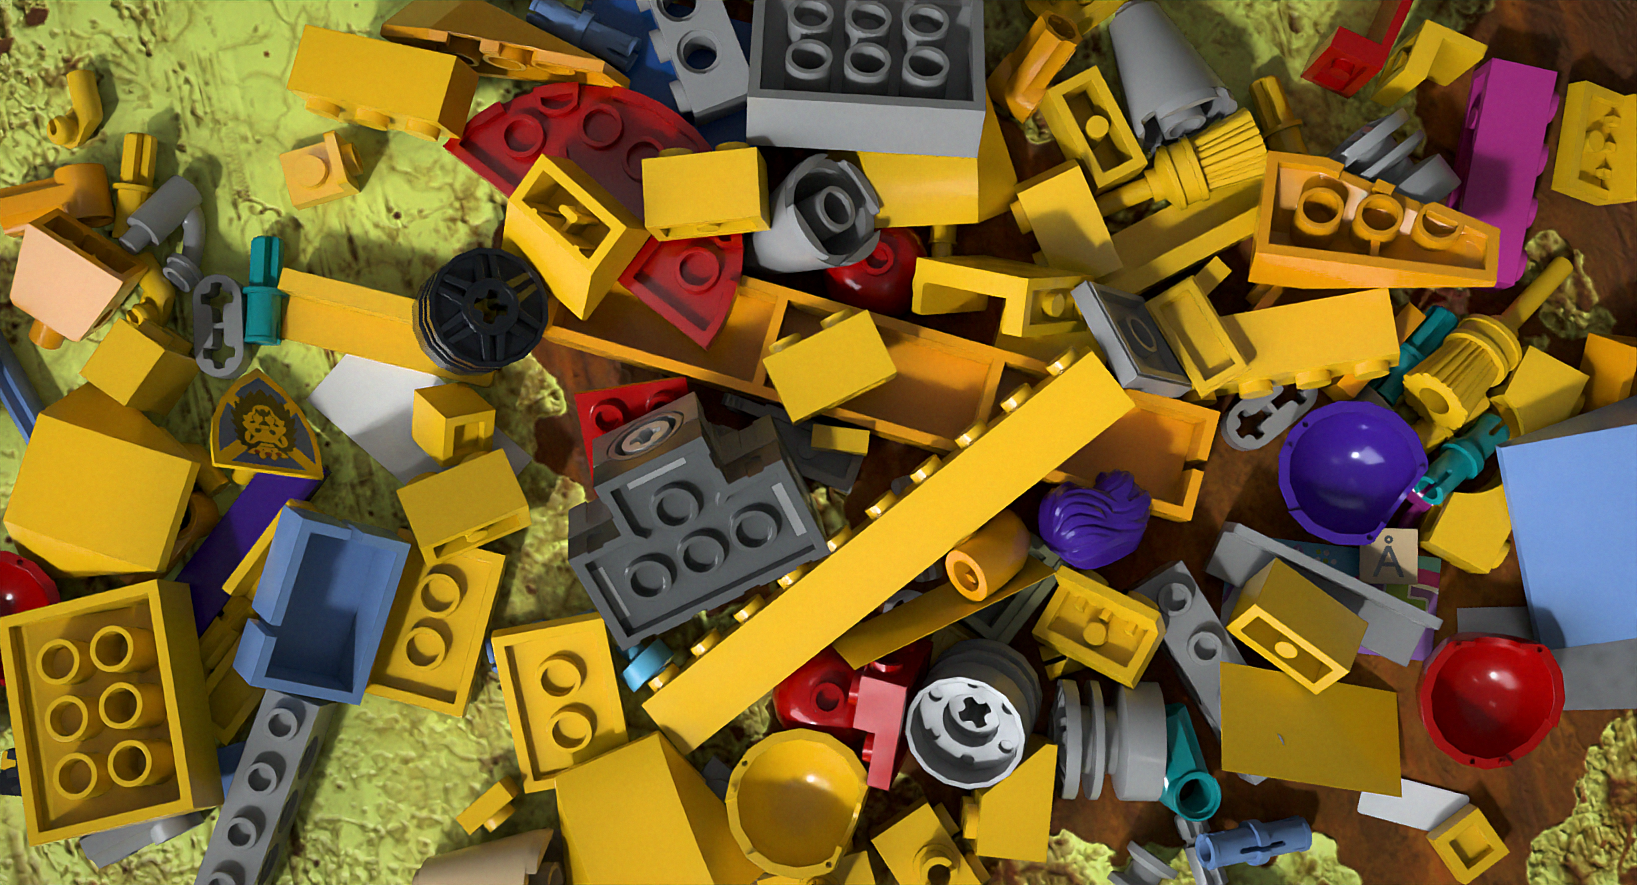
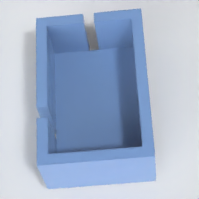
[233,504,411,706]

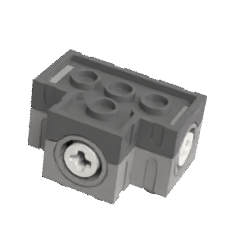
[568,391,831,651]

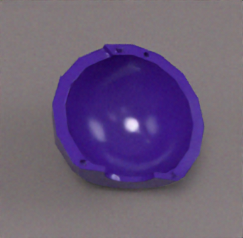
[1278,401,1428,546]

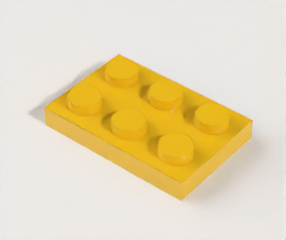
[364,528,509,718]
[490,611,631,794]

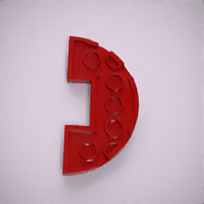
[443,81,745,352]

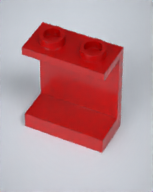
[1300,0,1414,99]

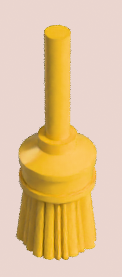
[1094,107,1267,218]
[1402,257,1573,430]

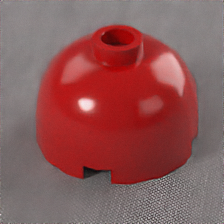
[821,227,928,318]
[772,644,868,747]

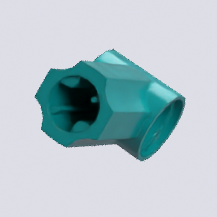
[1158,702,1222,822]

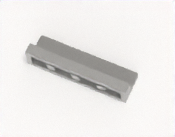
[1201,521,1443,667]

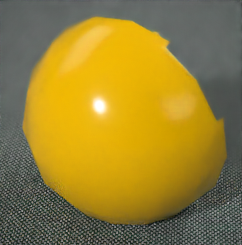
[724,728,870,880]

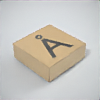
[1359,528,1418,585]

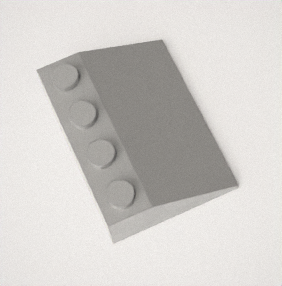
[746,0,986,158]

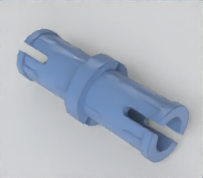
[526,0,642,72]
[1195,815,1312,871]

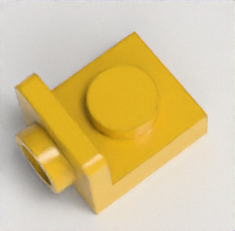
[279,130,364,210]

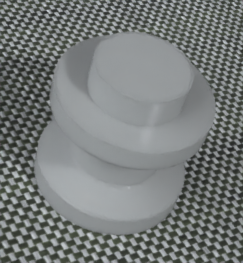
[1107,840,1179,885]

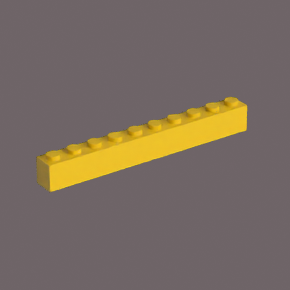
[641,346,1136,757]

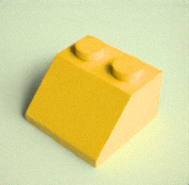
[958,733,1058,863]

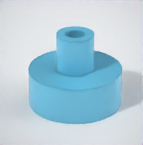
[616,638,674,693]

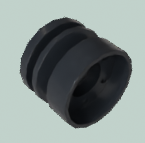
[412,248,548,376]

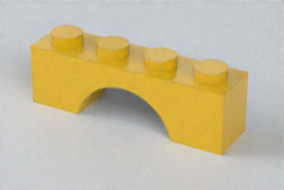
[1417,345,1590,574]

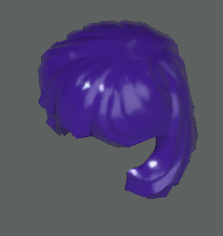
[1037,469,1151,570]

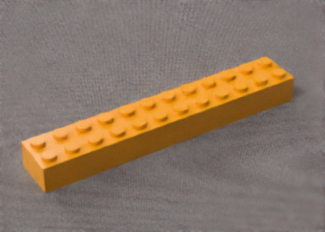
[542,246,1221,523]

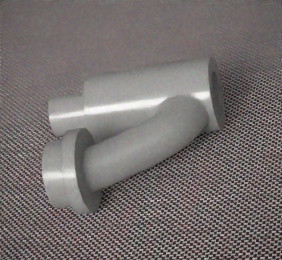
[119,175,206,292]

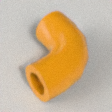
[945,508,1032,602]

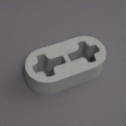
[192,274,252,380]
[1220,386,1318,451]

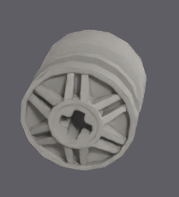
[1326,108,1462,204]
[905,638,1043,789]
[1047,679,1167,801]

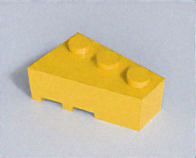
[286,24,480,142]

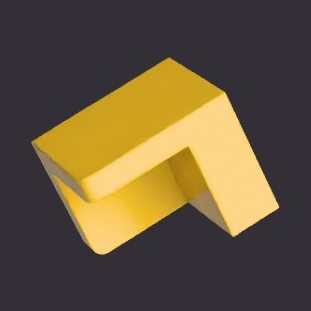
[411,382,496,468]

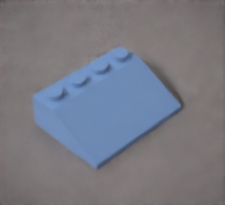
[1495,395,1637,650]

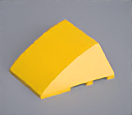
[826,84,1019,228]
[3,381,201,580]
[554,730,765,885]

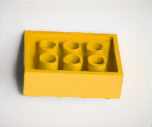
[0,579,225,847]

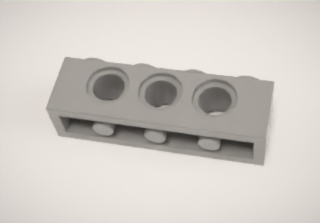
[635,0,749,127]
[1123,560,1284,785]
[194,689,338,885]

